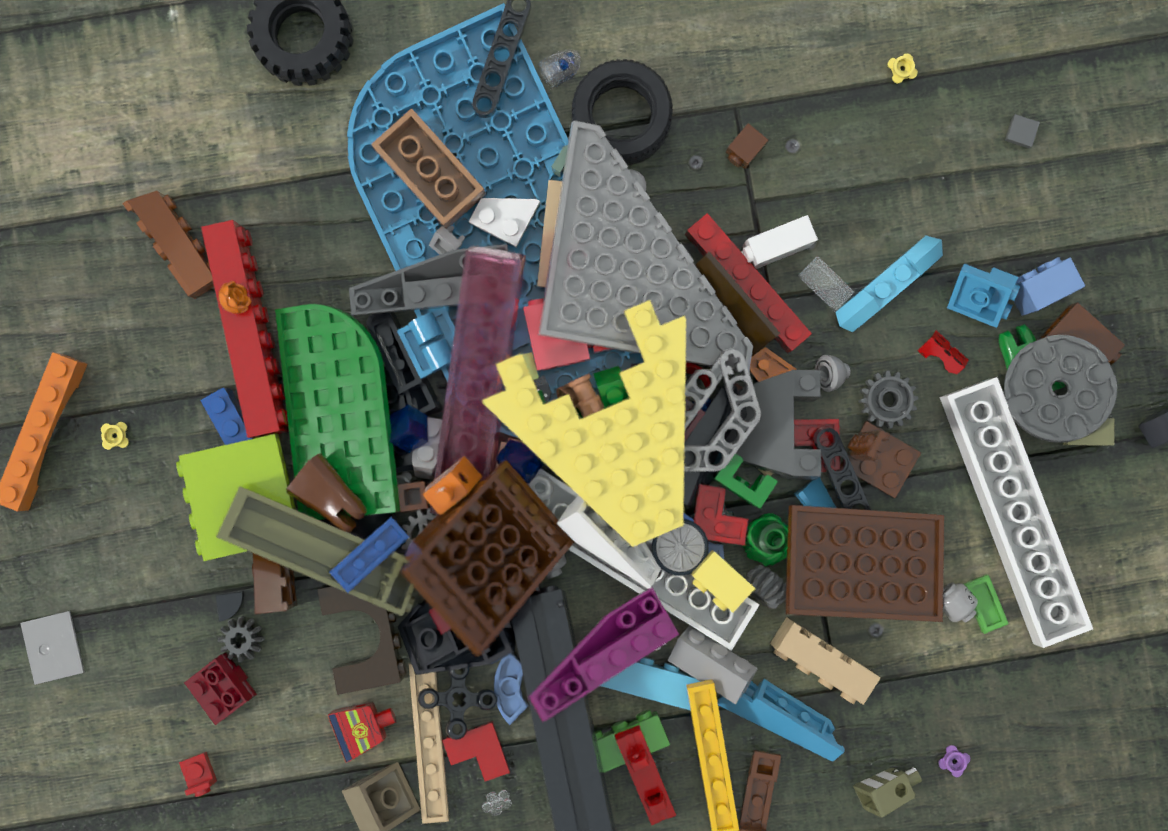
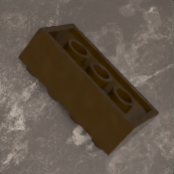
[695,252,780,356]

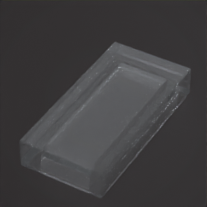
[798,256,855,312]

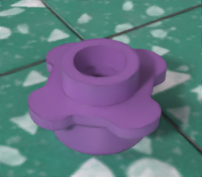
[938,745,970,777]

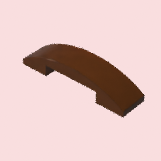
[739,750,781,831]

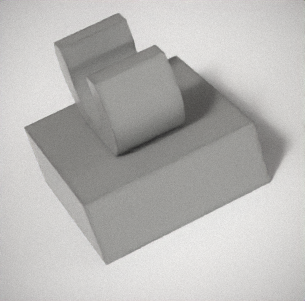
[429,226,465,255]

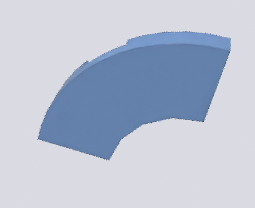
[494,653,529,725]

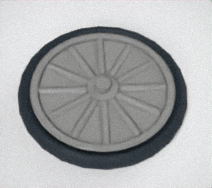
[652,519,709,576]

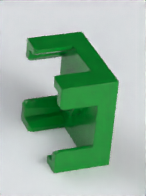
[712,453,778,508]

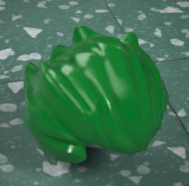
[742,513,788,567]

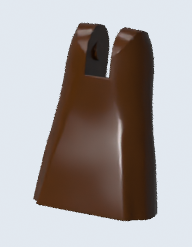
[286,453,367,533]

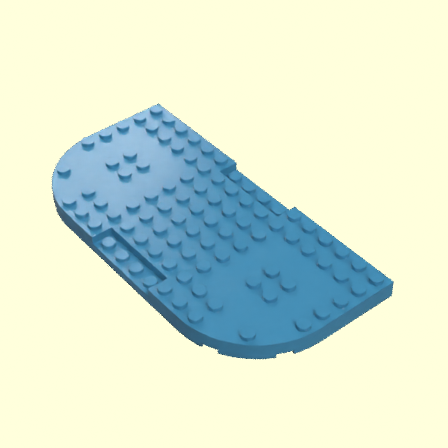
[347,3,644,438]

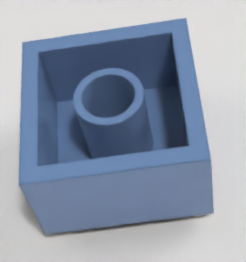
[1014,257,1085,316]

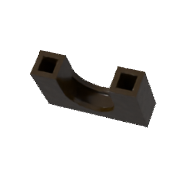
[317,586,406,695]

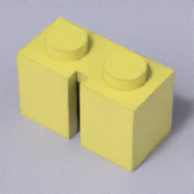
[691,550,755,612]

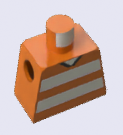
[422,456,482,515]

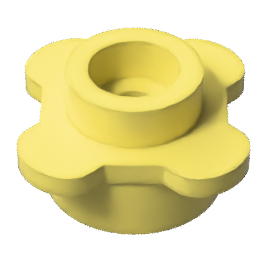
[888,54,918,83]
[101,422,129,450]

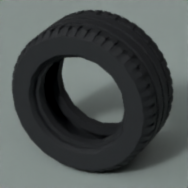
[572,59,673,165]

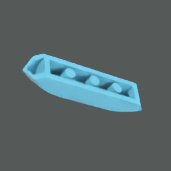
[835,236,943,332]

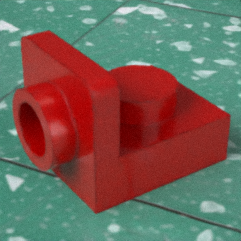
[179,752,217,797]

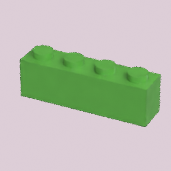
[595,710,670,772]

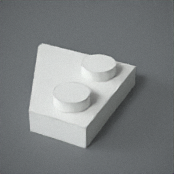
[469,198,540,248]

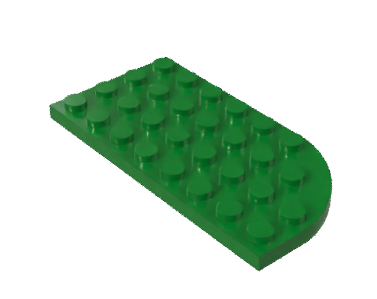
[275,304,400,520]

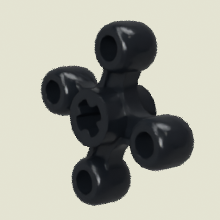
[417,668,497,740]

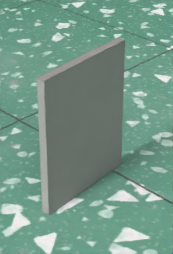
[20,611,85,685]

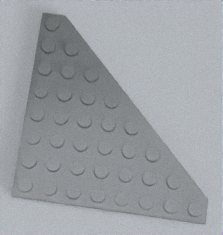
[538,120,753,372]

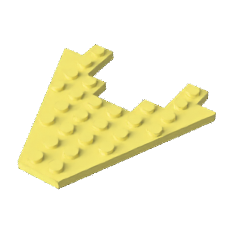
[483,300,686,547]

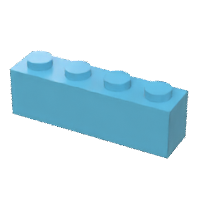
[600,657,700,710]

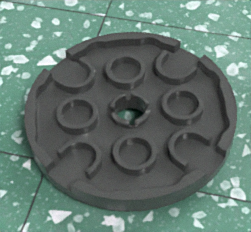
[1004,335,1117,443]

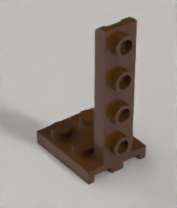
[840,421,921,498]

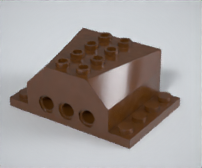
[401,460,575,655]

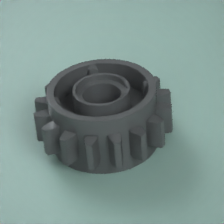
[858,371,918,429]

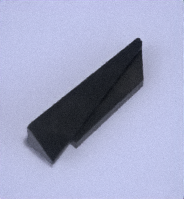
[366,312,443,420]
[683,382,747,506]

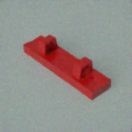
[614,725,676,825]

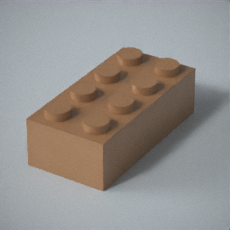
[371,108,486,229]

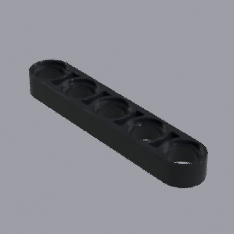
[472,0,531,118]
[813,427,871,510]

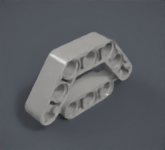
[684,349,761,471]

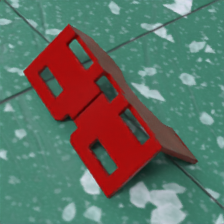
[917,330,969,374]

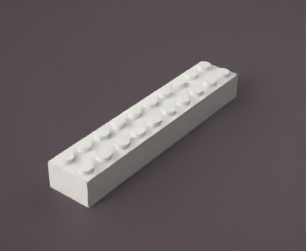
[940,377,1093,648]
[522,463,759,651]

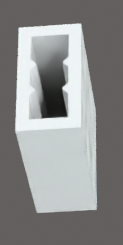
[741,215,818,269]

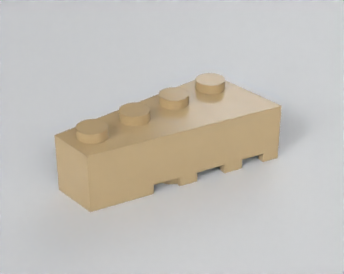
[770,617,880,705]

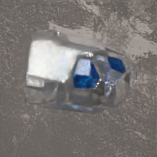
[537,49,581,89]

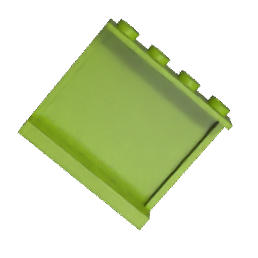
[176,433,297,561]

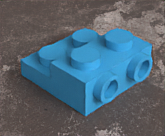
[947,264,1021,328]

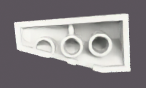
[557,496,661,589]

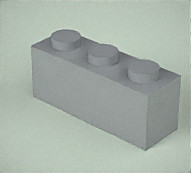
[668,625,758,704]

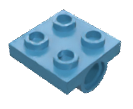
[397,307,469,379]

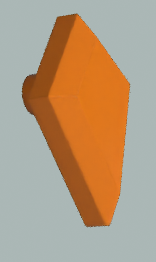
[750,347,797,382]

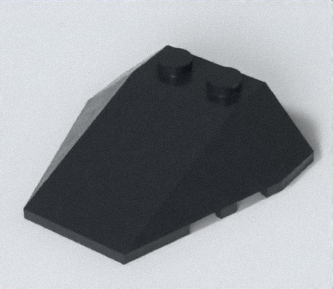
[397,599,516,675]

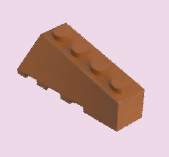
[122,191,214,299]

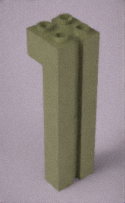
[216,486,415,616]

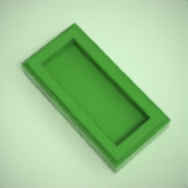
[963,574,1009,634]

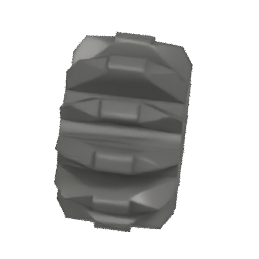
[745,565,787,609]
[218,616,265,662]

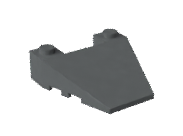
[710,370,821,480]

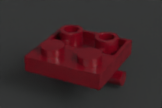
[184,652,257,725]

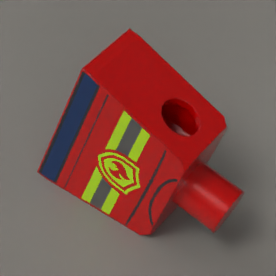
[328,702,396,763]

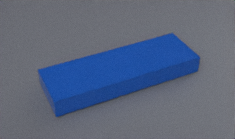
[329,517,409,593]

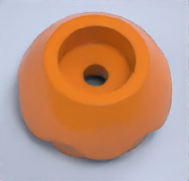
[219,281,251,314]

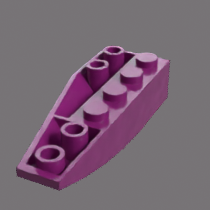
[529,587,679,721]

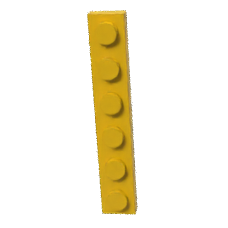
[686,680,739,831]

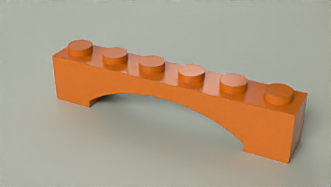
[0,352,87,511]

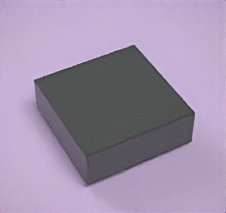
[1005,114,1040,149]

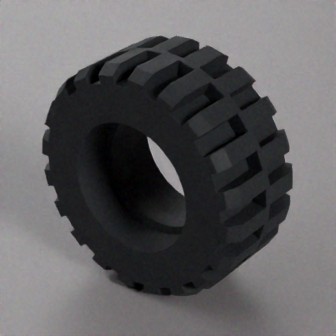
[247,0,353,86]

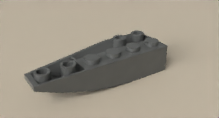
[349,244,515,315]

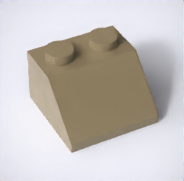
[342,762,421,831]

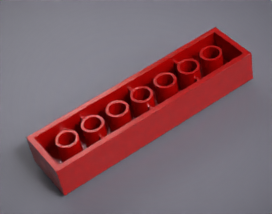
[201,220,289,438]

